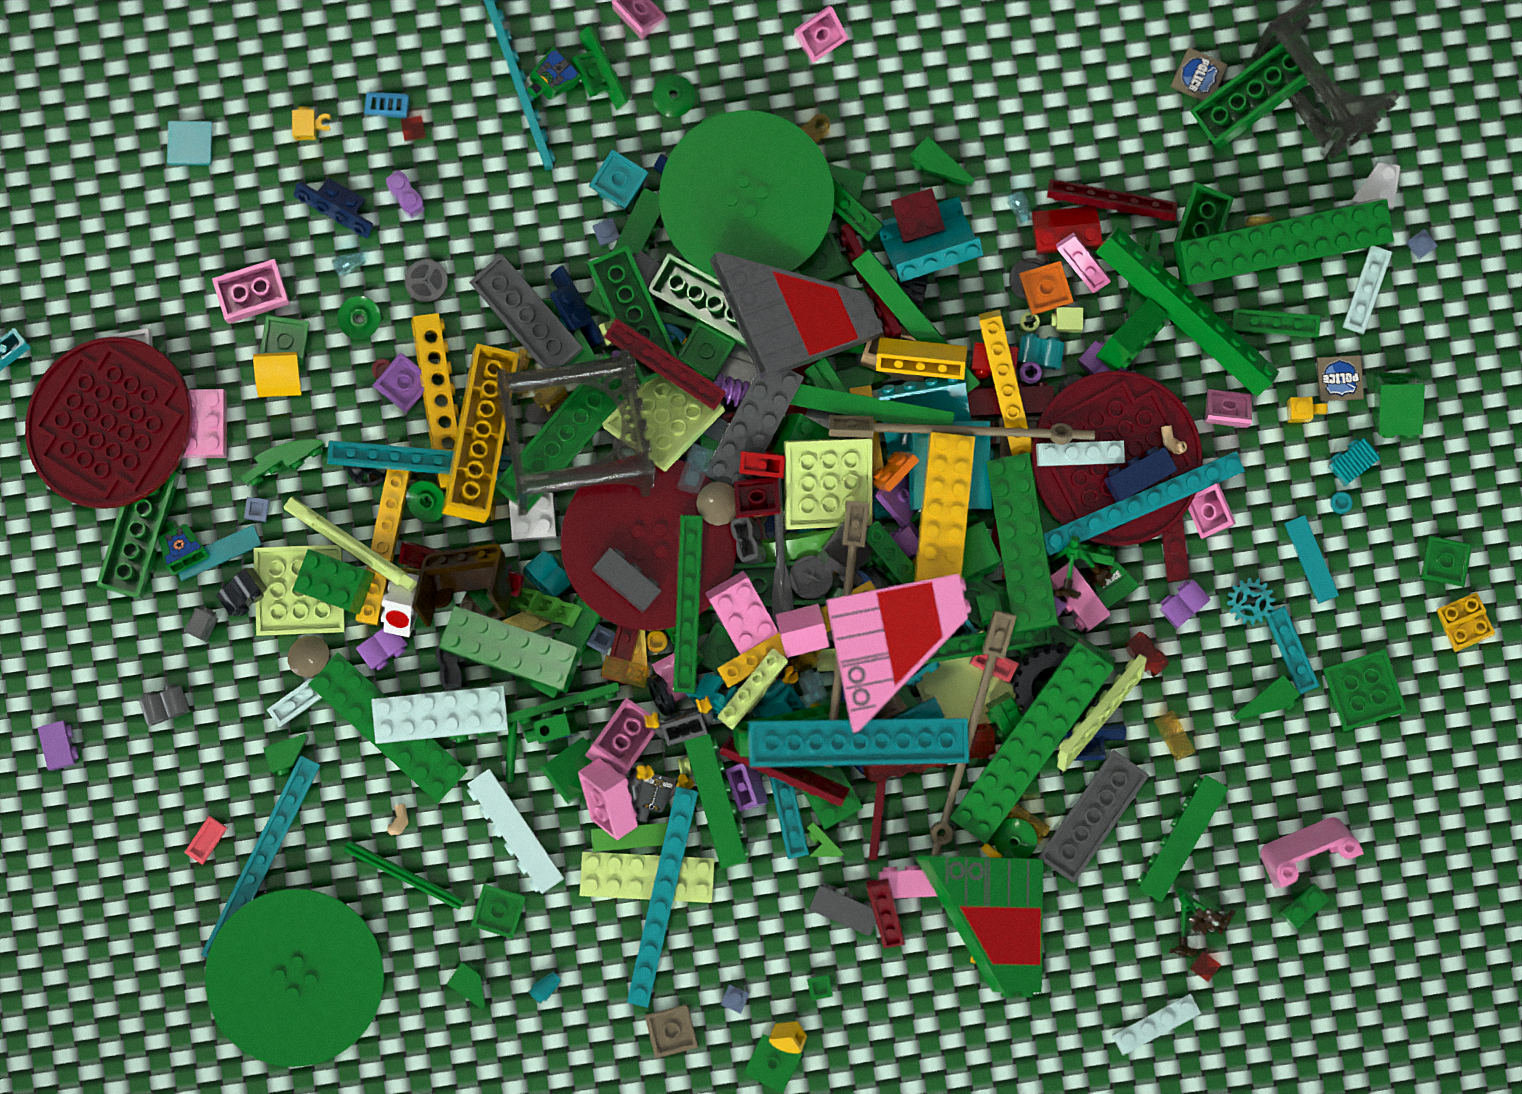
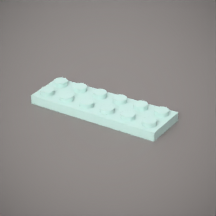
[372,686,508,744]

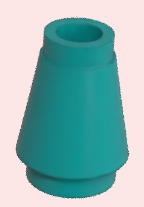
[528,972,561,1004]

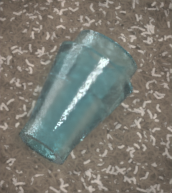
[1007,190,1032,224]
[332,251,366,276]

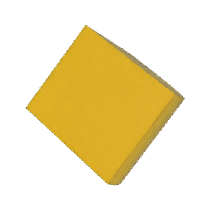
[769,1021,807,1053]

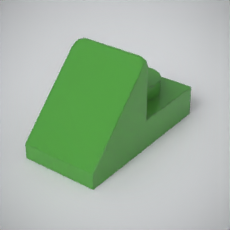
[807,822,844,857]

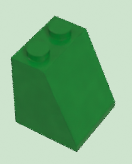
[1374,372,1425,438]
[961,521,1001,584]
[540,737,594,805]

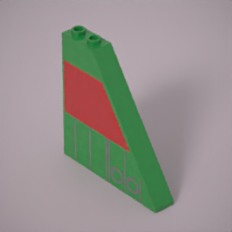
[917,856,1043,997]

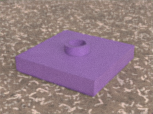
[373,352,434,414]
[875,475,915,528]

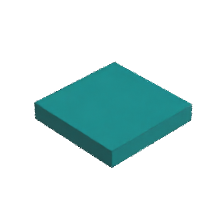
[167,121,213,166]

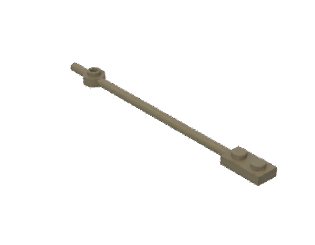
[829,415,1095,445]
[824,501,869,767]
[930,610,1017,856]

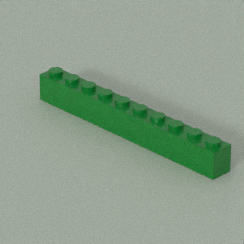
[1096,227,1280,397]

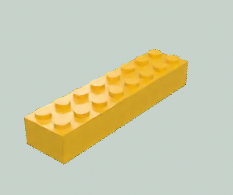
[442,344,519,523]
[914,432,975,583]

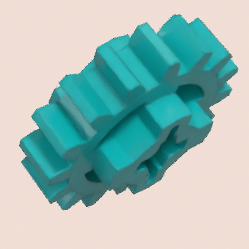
[1227,578,1275,626]

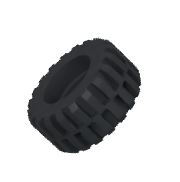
[1013,642,1099,727]

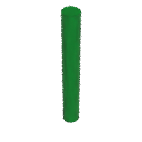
[505,722,518,783]

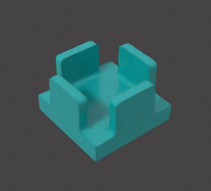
[589,150,649,210]
[685,674,741,723]

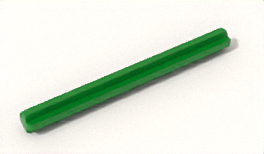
[344,841,465,910]

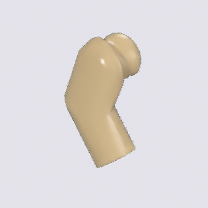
[1161,426,1187,454]
[387,803,409,835]

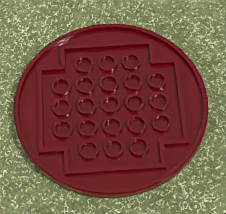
[25,337,193,509]
[1031,371,1203,546]
[561,455,737,631]

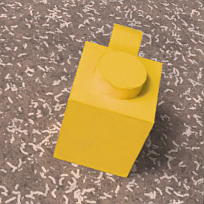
[292,107,331,140]
[1287,397,1328,423]

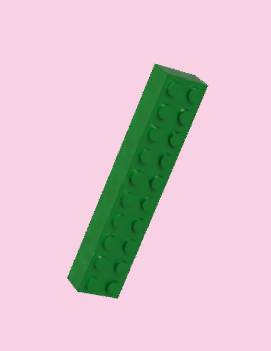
[1173,198,1394,285]
[950,637,1116,844]

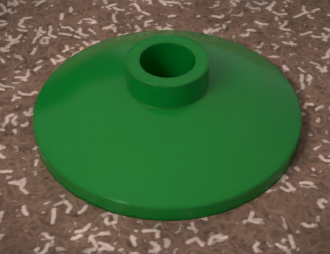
[652,75,695,118]
[337,296,381,340]
[406,480,445,522]
[993,818,1038,859]

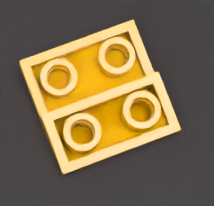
[253,352,302,397]
[1436,592,1495,652]

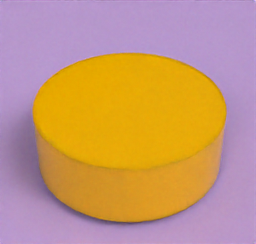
[646,630,668,653]
[981,843,1003,858]

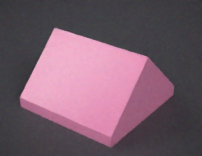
[612,0,666,40]
[794,5,849,63]
[1204,389,1252,428]
[1188,483,1236,539]
[775,604,829,658]

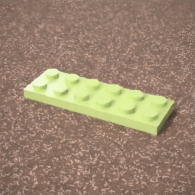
[1057,654,1147,772]
[580,852,714,903]

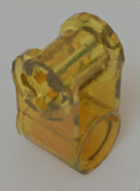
[800,114,830,144]

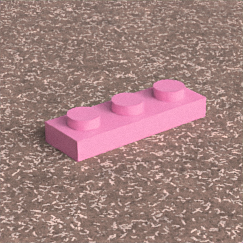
[1056,233,1111,293]

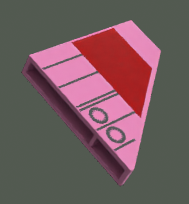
[826,574,970,732]

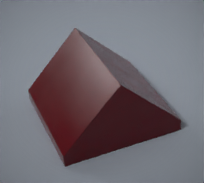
[734,477,781,518]

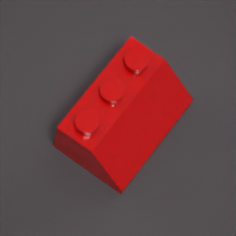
[1031,206,1102,255]

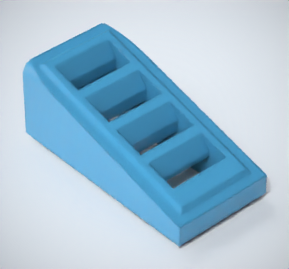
[364,92,410,119]

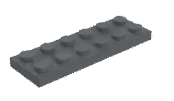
[469,253,584,378]
[704,370,804,488]
[1038,750,1149,883]

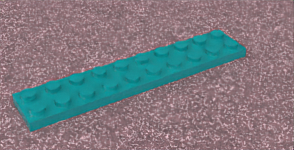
[748,718,969,767]

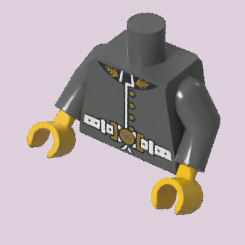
[644,696,714,746]
[627,765,694,822]

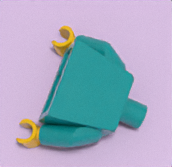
[753,666,820,717]

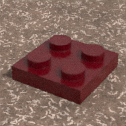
[890,188,945,243]

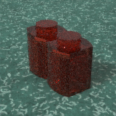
[1124,631,1169,677]

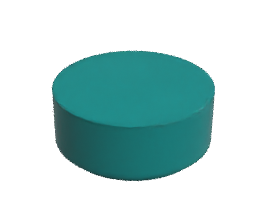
[1330,492,1353,514]

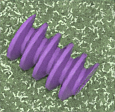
[714,374,750,407]

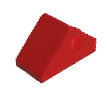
[739,450,785,478]

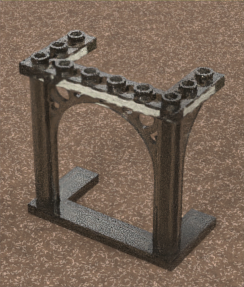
[1251,0,1400,160]
[497,349,655,516]

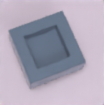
[592,218,619,247]
[1406,229,1437,260]
[244,497,270,522]
[587,624,615,655]
[721,984,750,1014]

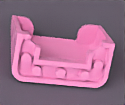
[1260,817,1364,889]

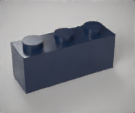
[1103,446,1177,502]

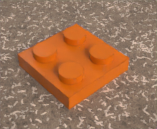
[1018,261,1074,316]
[872,451,919,492]

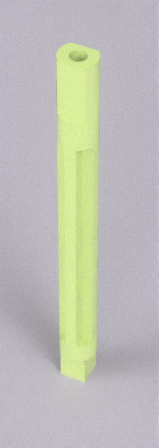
[284,497,417,592]

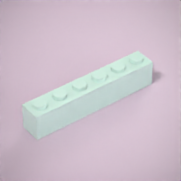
[467,769,565,894]

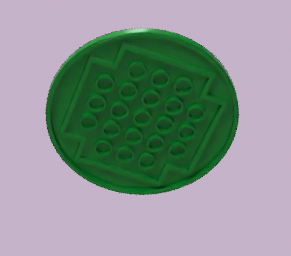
[659,110,834,279]
[205,889,384,1067]

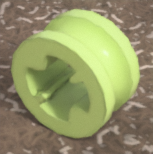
[1019,312,1040,333]
[677,756,692,776]

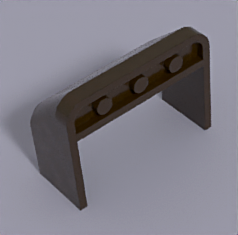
[412,544,512,627]

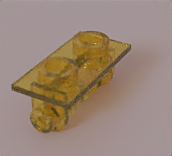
[790,649,822,674]
[1004,803,1050,844]

